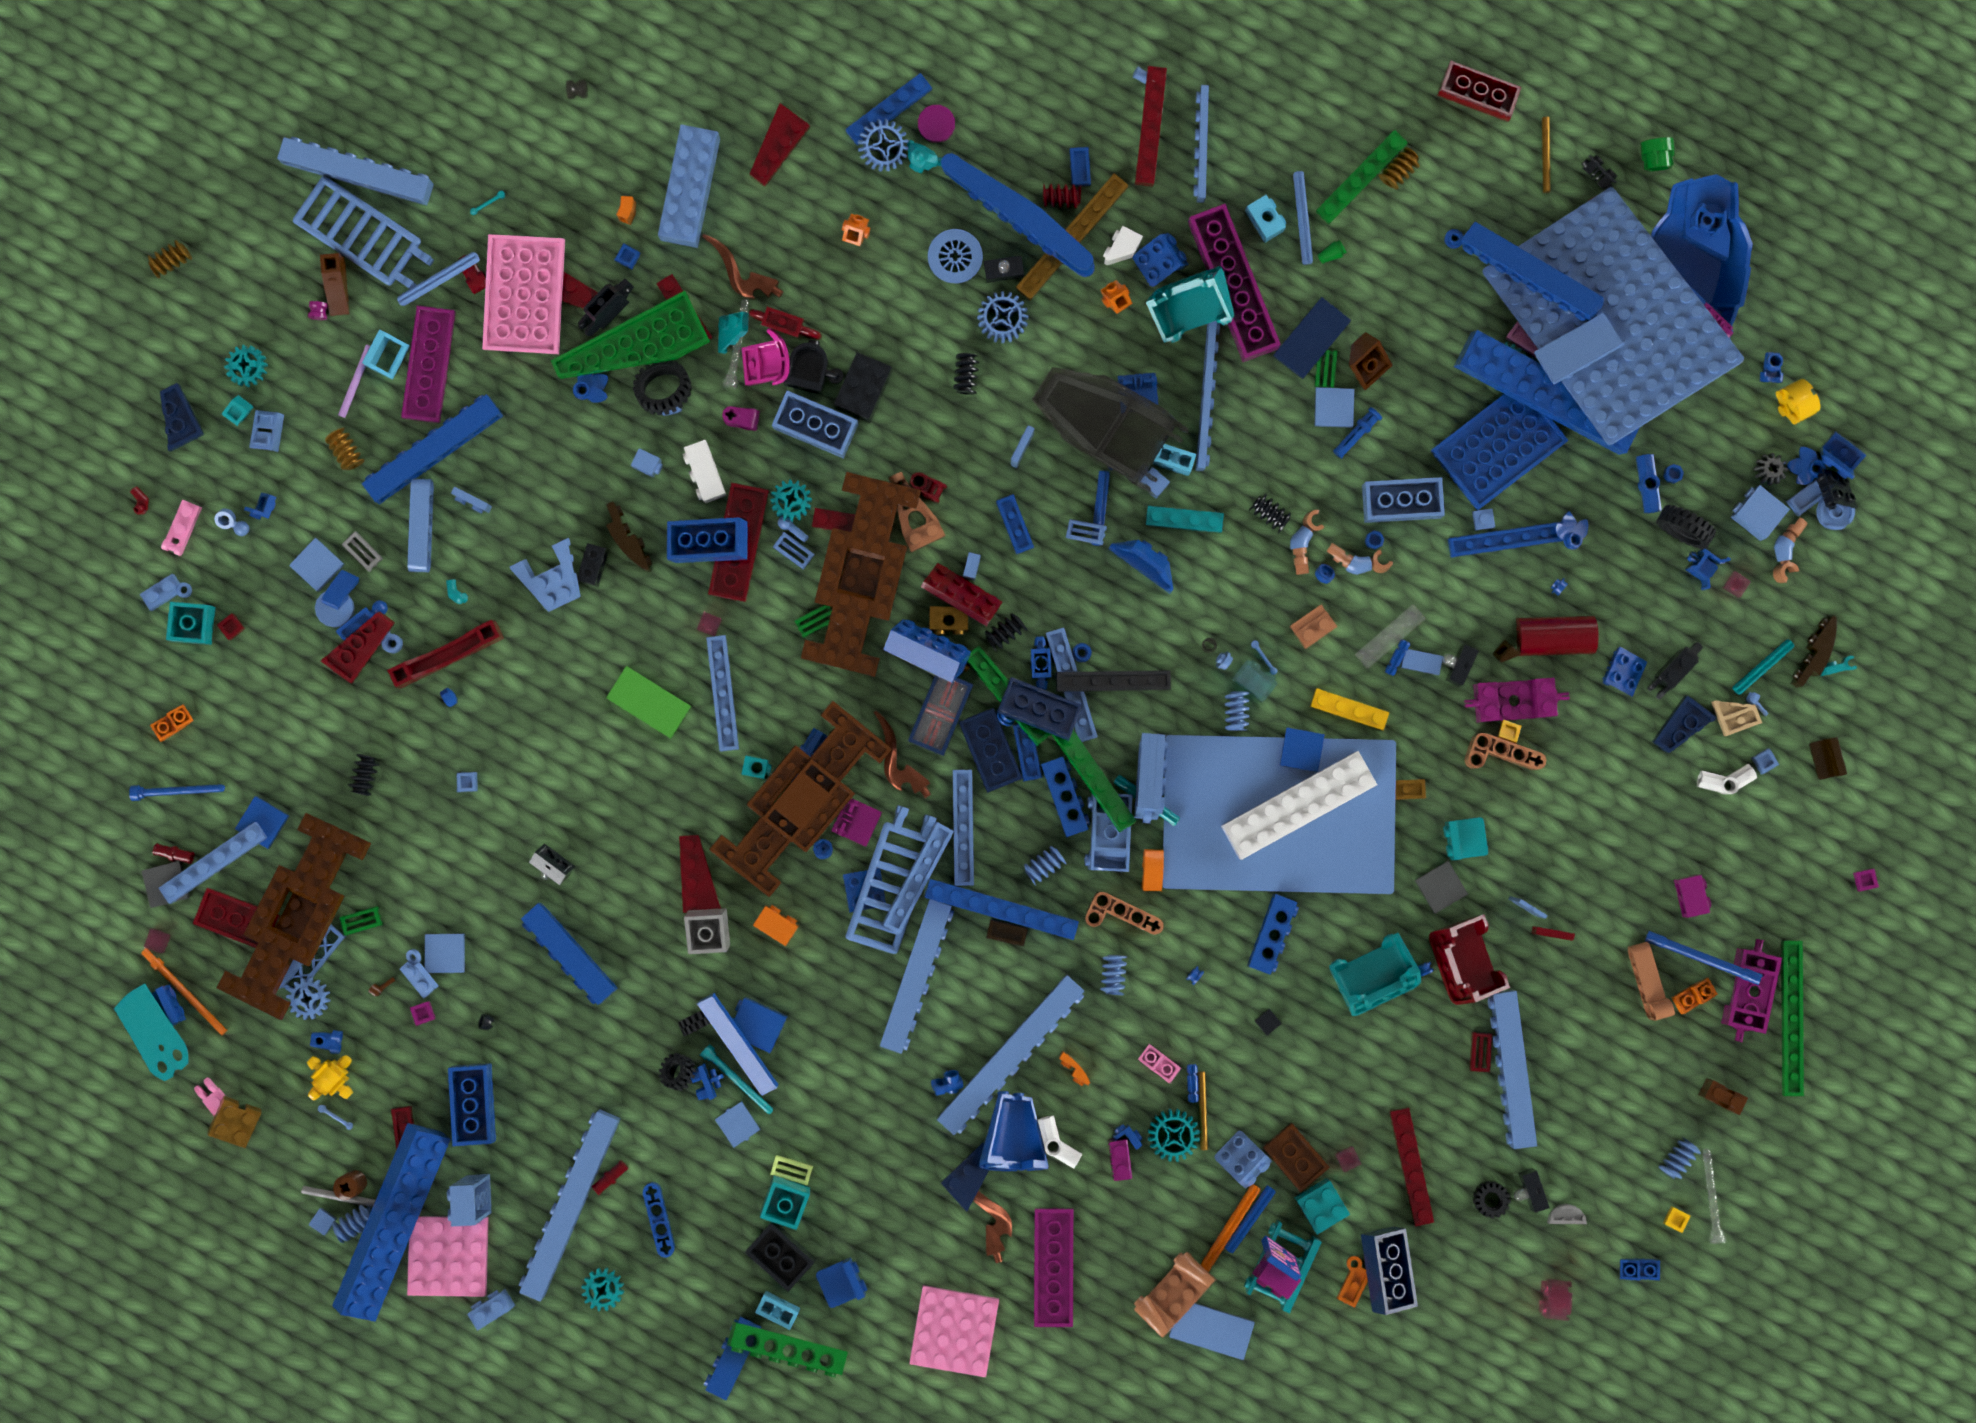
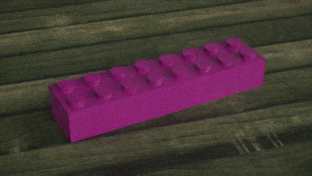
[1188,204,1281,362]

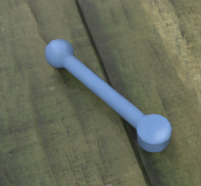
[1251,641,1277,675]
[318,1105,353,1130]

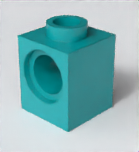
[222,395,254,426]
[742,756,772,779]

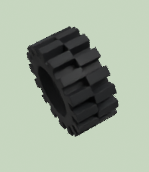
[677,1011,710,1036]
[659,1053,696,1091]
[1473,1181,1511,1219]

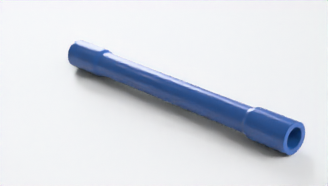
[1645,931,1763,985]

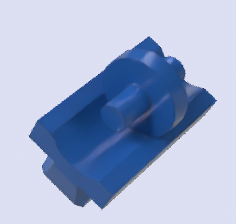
[691,1064,724,1100]

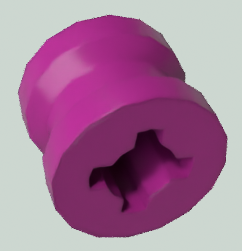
[308,301,328,320]

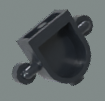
[784,339,844,395]

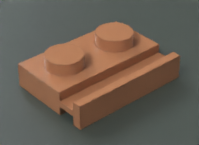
[1289,604,1337,649]

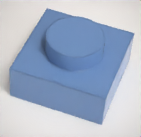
[1472,509,1495,531]

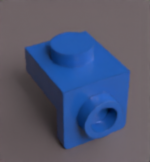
[244,492,276,520]
[1113,1124,1143,1150]

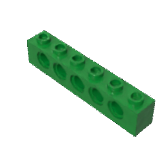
[727,1322,848,1378]

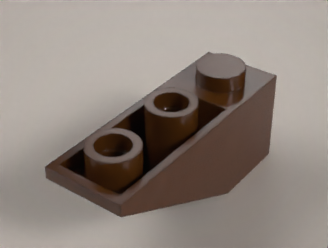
[320,253,350,316]

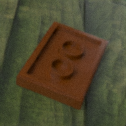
[1262,1122,1330,1193]

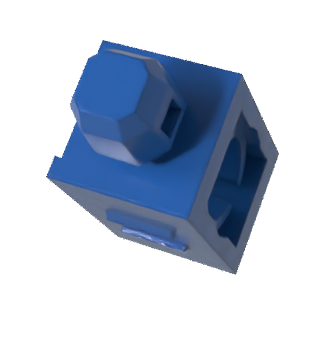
[1030,637,1051,690]

